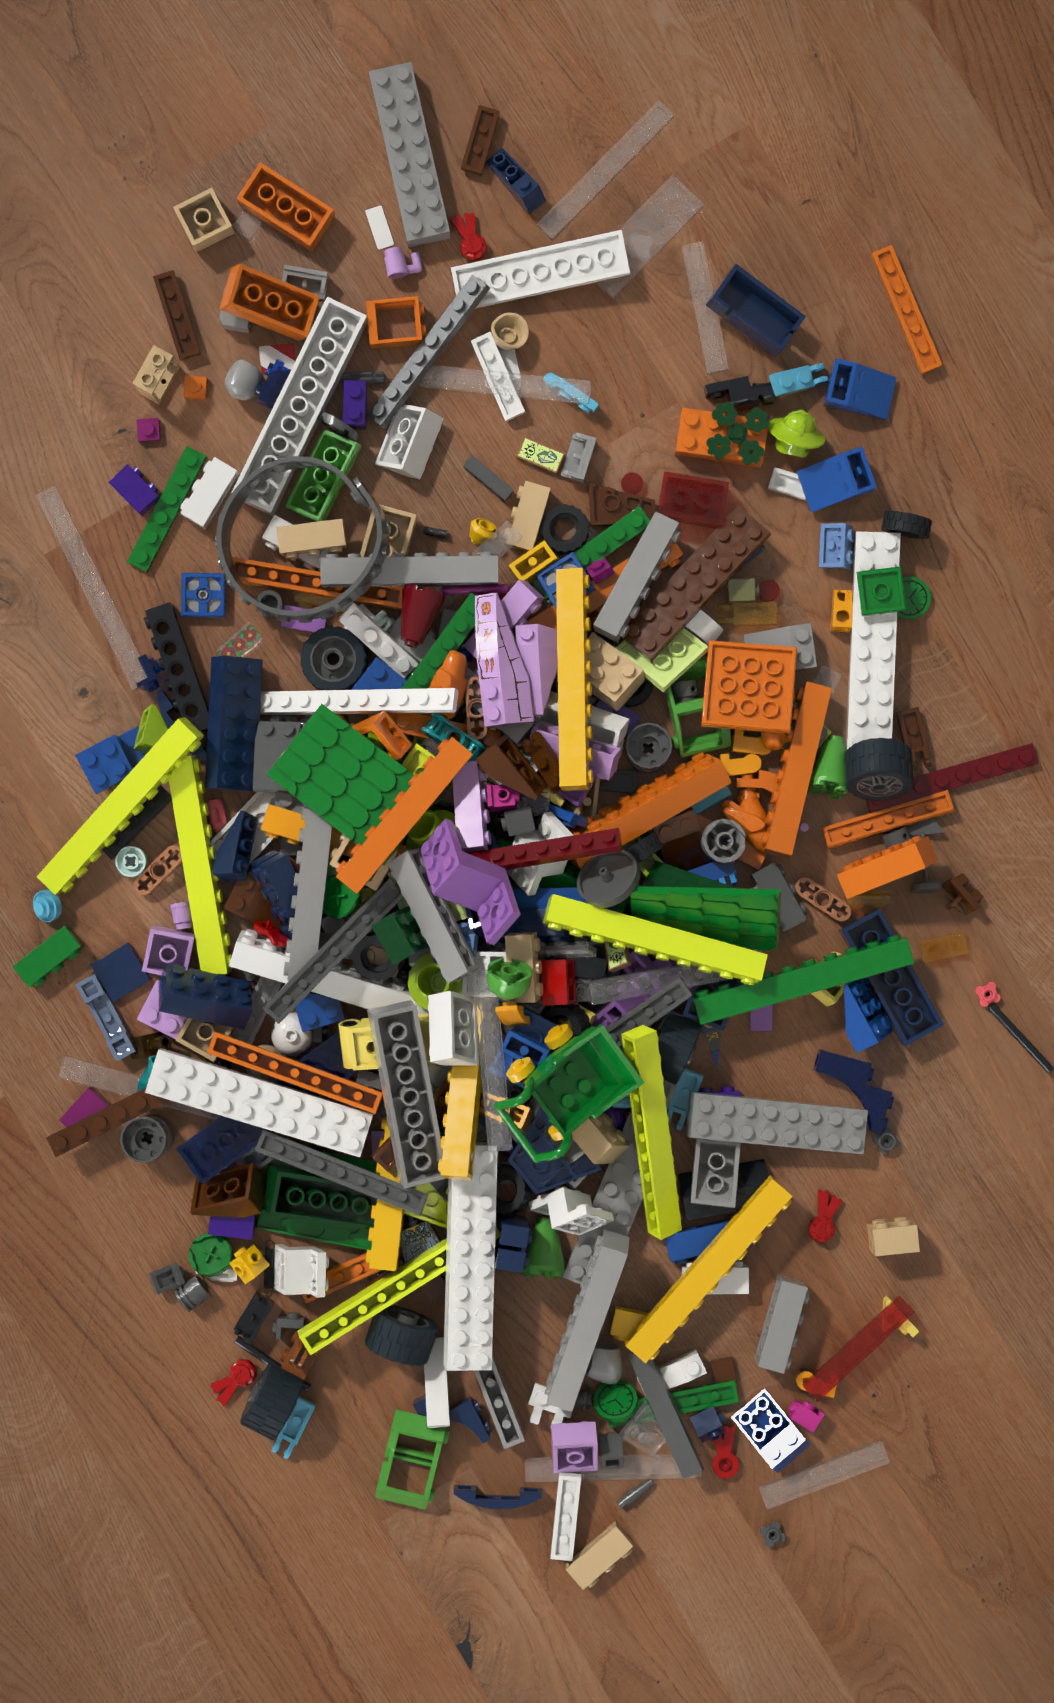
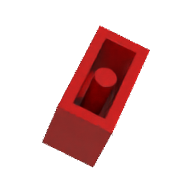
[539,959,576,1006]

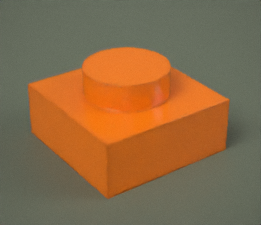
[183,375,208,400]

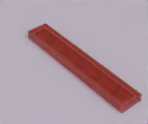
[802,1295,915,1402]

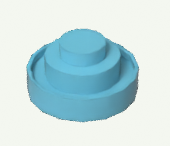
[33,889,62,922]

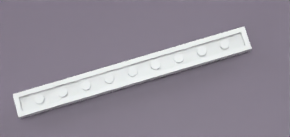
[260,688,459,715]

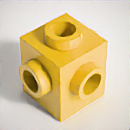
[230,1244,270,1284]

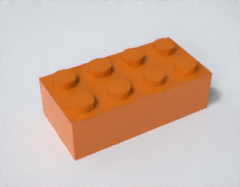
[236,162,336,252]
[219,264,320,341]
[674,408,768,468]
[837,835,938,899]

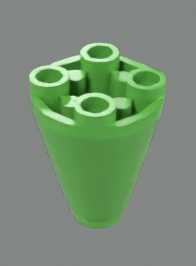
[807,735,849,799]
[523,1218,566,1279]

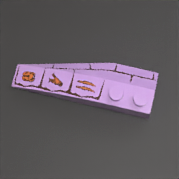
[475,593,535,728]

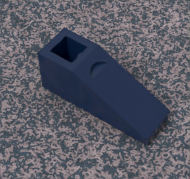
[486,148,546,214]
[212,811,258,882]

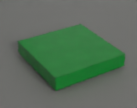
[856,566,906,616]

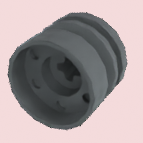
[625,723,672,774]
[120,1114,174,1163]

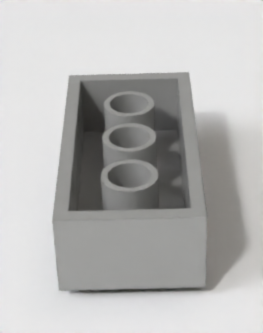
[754,1274,810,1374]

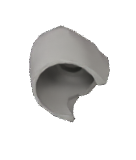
[224,360,265,401]
[585,1341,623,1384]

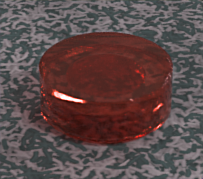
[621,472,643,495]
[759,580,780,602]

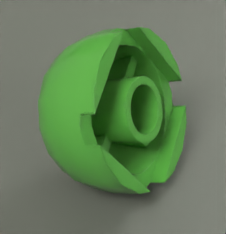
[487,958,532,1000]

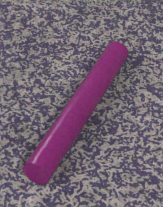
[442,584,509,595]

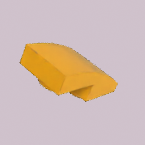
[495,1001,530,1027]

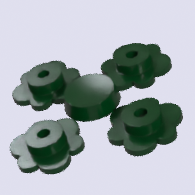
[706,402,770,465]

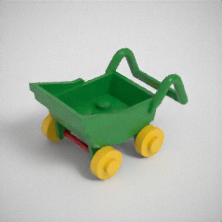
[494,1024,644,1163]

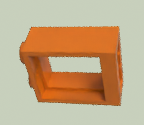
[366,296,427,349]
[351,711,412,760]

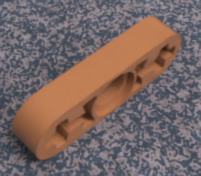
[466,677,489,742]
[134,845,183,895]
[794,877,851,921]

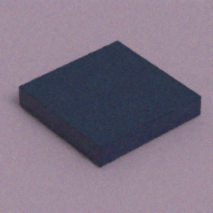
[90,943,151,1003]

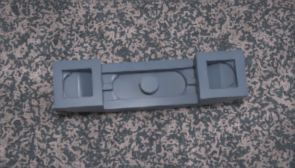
[75,974,136,1062]

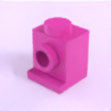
[486,784,520,812]
[788,1399,825,1433]

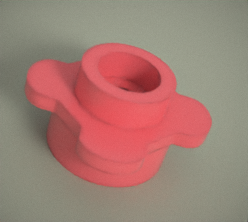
[975,982,1000,1007]

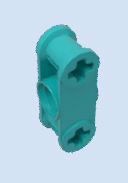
[421,713,486,762]

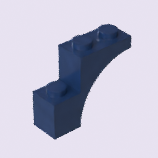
[413,1394,492,1444]

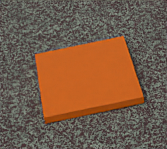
[701,640,797,734]

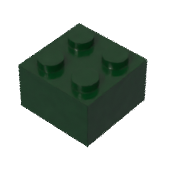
[371,906,429,965]

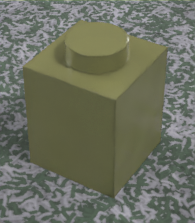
[727,578,759,604]

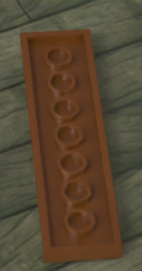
[623,506,771,662]

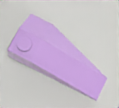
[516,624,558,717]

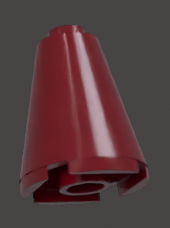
[401,584,445,648]

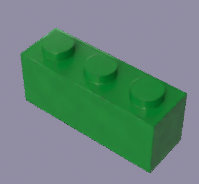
[13,926,84,988]

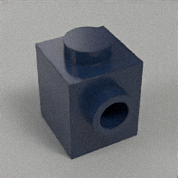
[690,1406,727,1443]

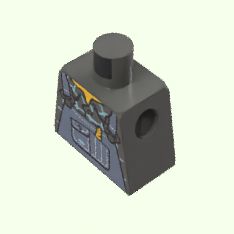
[400,1214,442,1263]

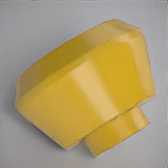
[469,518,498,546]

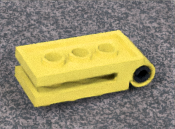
[338,1013,436,1071]

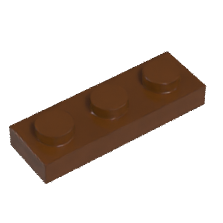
[461,105,500,176]

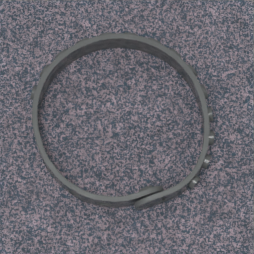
[215,456,391,623]

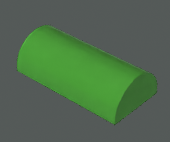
[285,429,362,522]

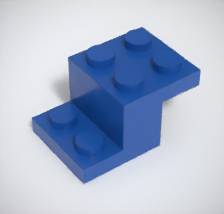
[351,657,419,690]
[75,726,146,794]
[490,1007,560,1088]

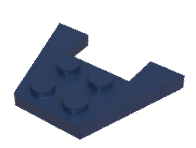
[508,1107,602,1194]

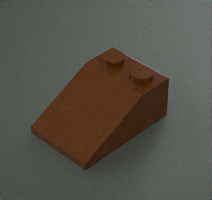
[475,734,547,799]
[652,806,710,871]
[224,871,281,933]
[190,1162,266,1218]

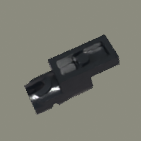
[704,376,775,411]

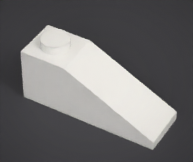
[636,1348,707,1396]

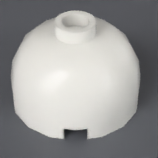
[271,1013,313,1056]

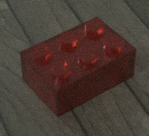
[657,471,729,529]

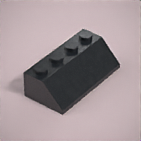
[678,1159,768,1220]

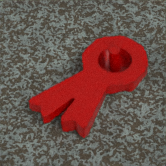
[449,212,487,261]
[253,920,290,949]
[808,1189,842,1243]
[210,1359,257,1406]
[712,1424,739,1479]

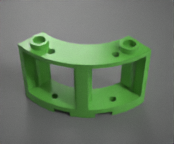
[664,656,732,757]
[375,1409,450,1510]

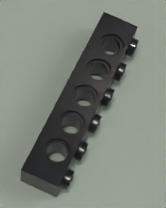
[144,602,209,733]

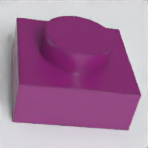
[136,418,161,443]
[586,557,614,584]

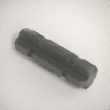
[342,371,385,384]

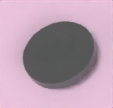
[577,850,640,908]

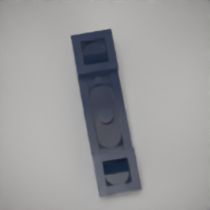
[157,689,207,762]
[453,1485,542,1509]

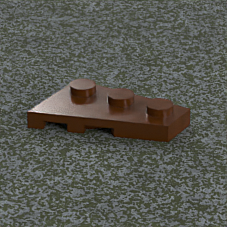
[588,482,656,526]

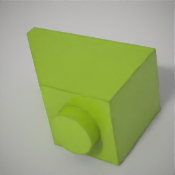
[134,704,168,754]

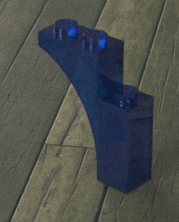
[813,1049,894,1135]

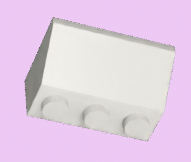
[375,404,444,479]
[428,991,479,1066]

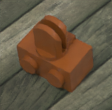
[280,1330,321,1381]

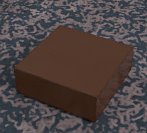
[710,1356,736,1383]

